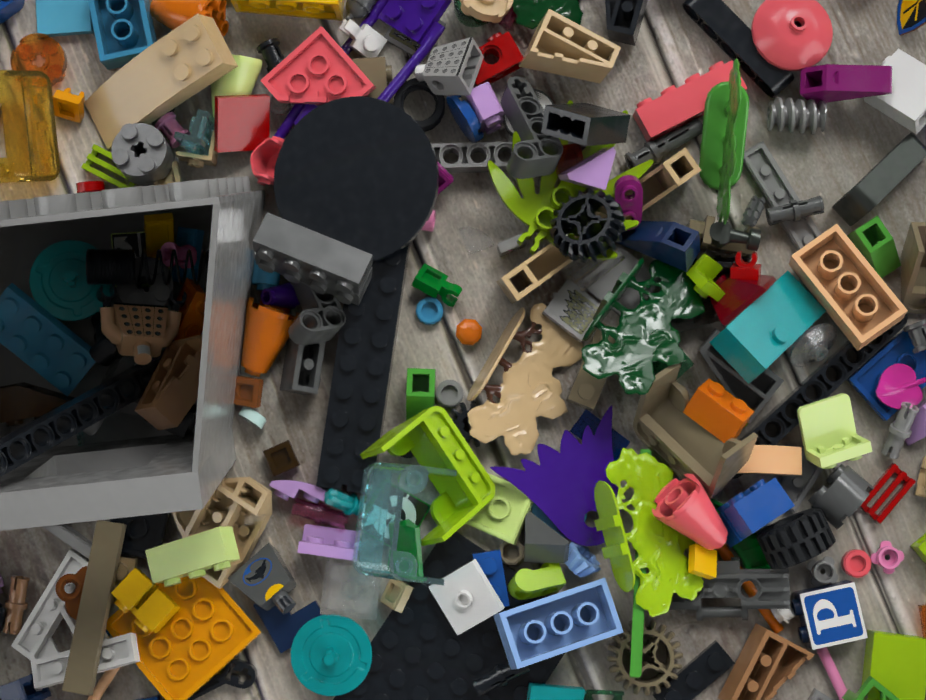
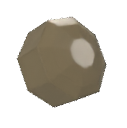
[499,540,524,567]

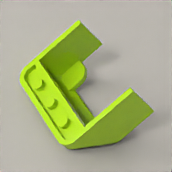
[360,406,495,546]

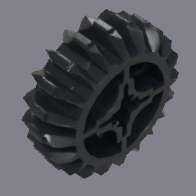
[550,189,625,263]

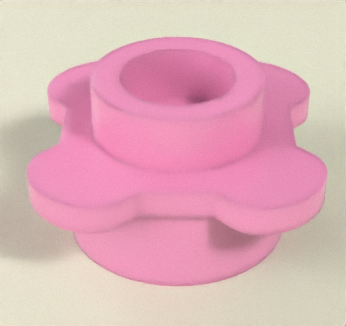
[870,541,904,574]

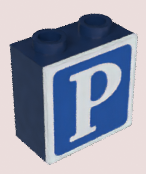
[791,580,868,650]

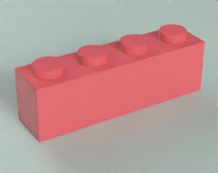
[633,60,748,142]

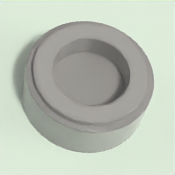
[436,380,463,408]

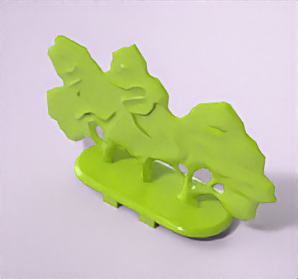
[594,448,704,617]

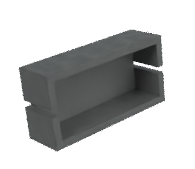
[253,212,373,306]

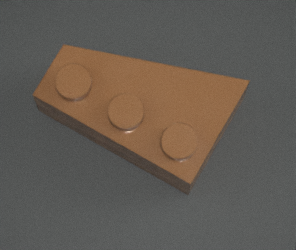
[135,334,203,430]
[718,623,815,700]

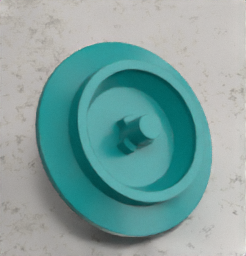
[29,240,111,321]
[291,614,372,696]

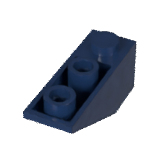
[616,221,700,272]

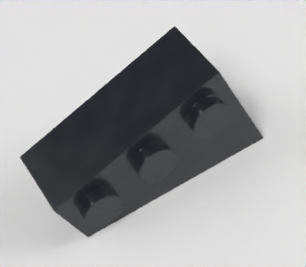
[605,0,648,46]

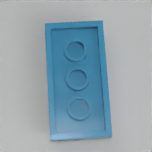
[0,283,96,397]

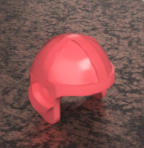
[250,136,285,186]

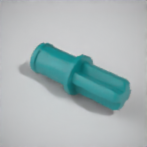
[324,488,369,517]

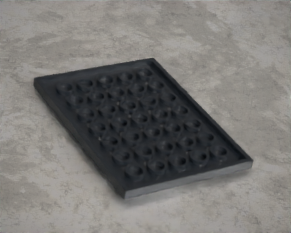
[333,531,565,700]

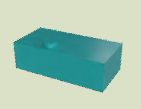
[709,271,826,384]

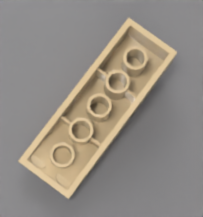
[84,14,238,150]

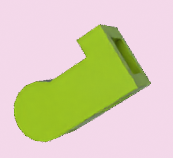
[508,563,566,600]

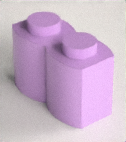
[465,82,504,134]

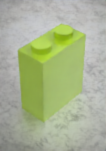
[861,629,926,700]

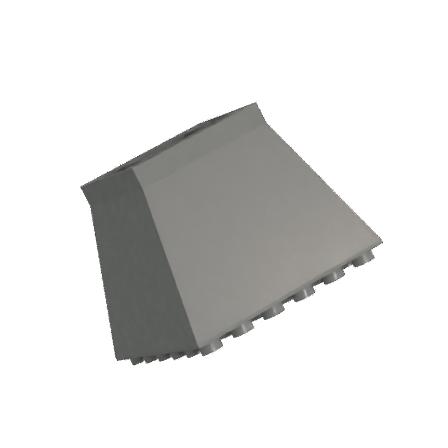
[0,176,266,531]

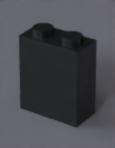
[541,103,631,146]

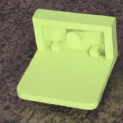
[797,393,872,469]

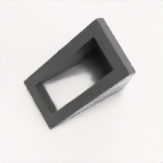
[524,511,569,563]

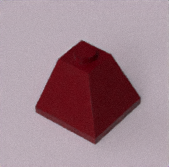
[709,275,776,326]

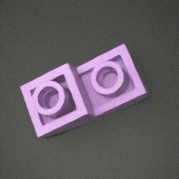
[269,480,328,504]

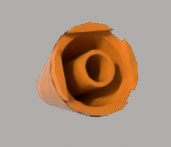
[241,297,300,377]

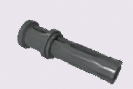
[624,118,703,169]

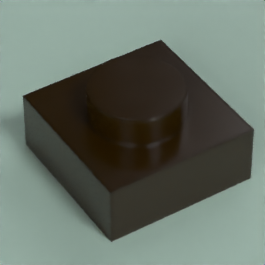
[263,440,300,477]

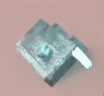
[174,109,214,155]

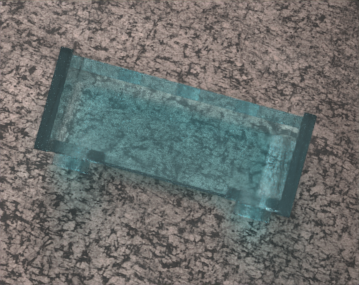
[352,462,457,585]

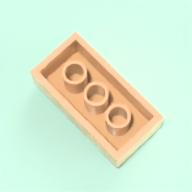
[789,224,908,351]

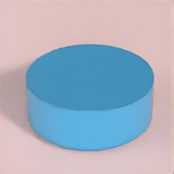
[416,297,443,325]

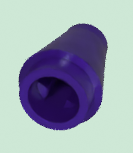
[261,282,300,309]

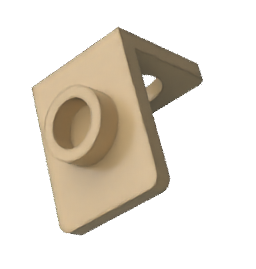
[176,130,218,168]

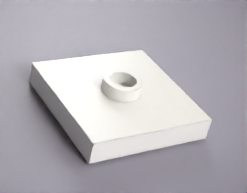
[428,559,505,636]

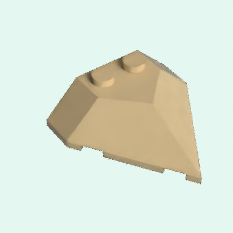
[171,477,272,589]

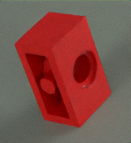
[474,31,523,88]

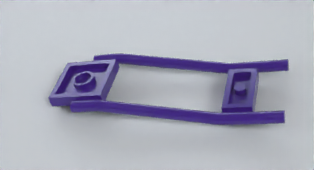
[274,0,452,139]

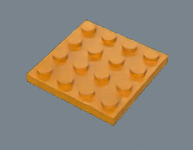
[106,576,262,700]

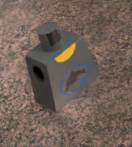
[228,543,297,614]

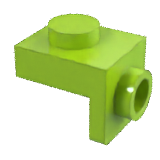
[686,253,726,302]

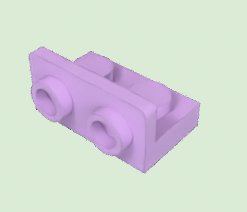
[297,524,359,561]

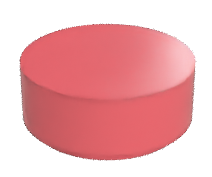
[841,549,871,578]

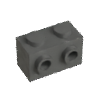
[280,337,326,395]

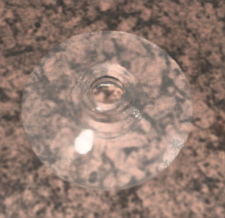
[789,323,837,367]

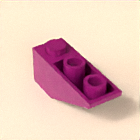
[800,64,892,104]

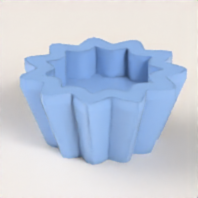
[565,541,601,578]

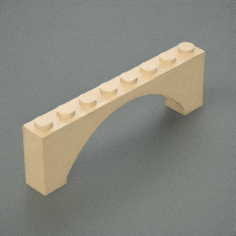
[496,147,701,304]

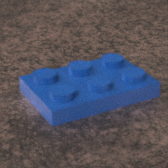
[847,325,926,421]

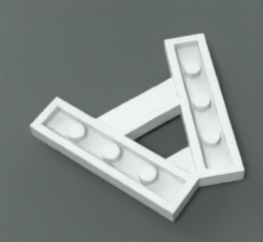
[11,549,140,689]

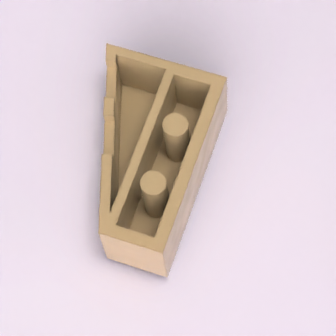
[519,9,621,83]

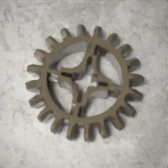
[606,619,683,696]

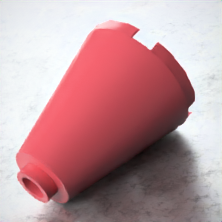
[652,473,728,550]

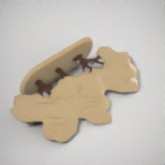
[467,303,583,455]

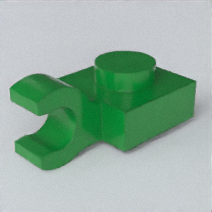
[411,263,462,307]

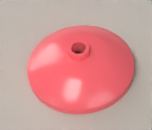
[751,0,833,71]

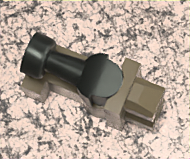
[686,215,761,259]

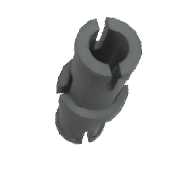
[766,196,824,226]

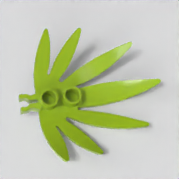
[487,100,654,260]

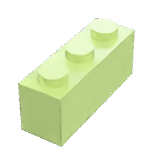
[145,526,240,587]

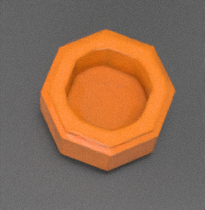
[456,319,482,346]

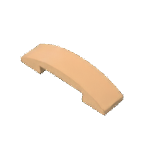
[737,445,802,476]

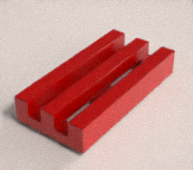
[860,463,916,524]

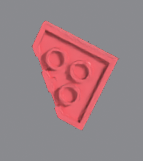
[260,26,376,105]

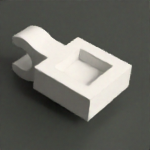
[339,19,387,58]

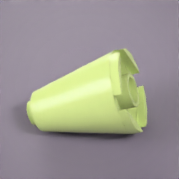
[210,54,263,118]

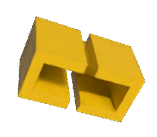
[111,568,181,633]

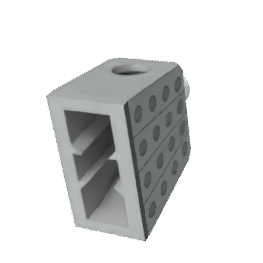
[415,37,484,96]

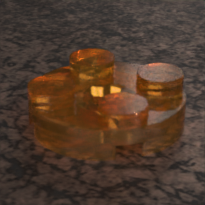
[10,33,67,89]

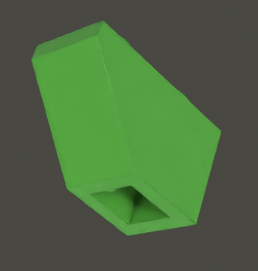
[847,215,901,278]
[406,368,436,420]

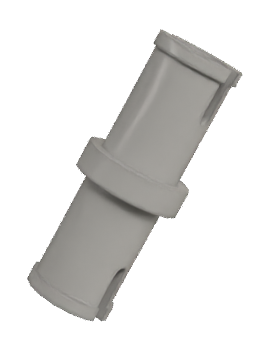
[881,402,919,459]

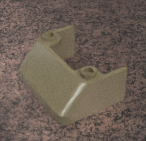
[633,363,758,500]

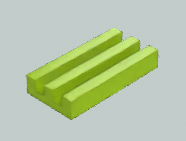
[81,144,136,188]

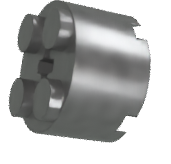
[111,123,174,186]

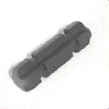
[741,195,766,227]

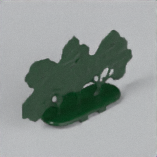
[581,258,705,395]

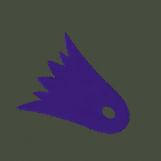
[490,405,621,546]

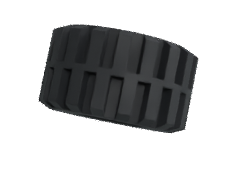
[756,508,836,569]

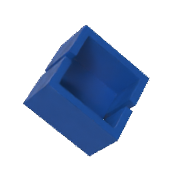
[717,477,795,548]

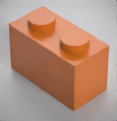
[683,378,755,443]

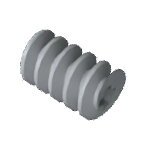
[767,97,827,135]

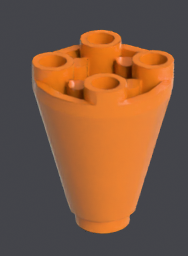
[150,0,229,36]

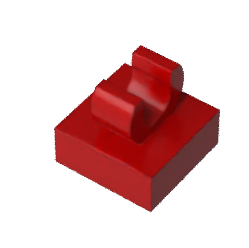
[730,251,762,281]

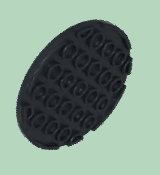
[274,96,439,262]

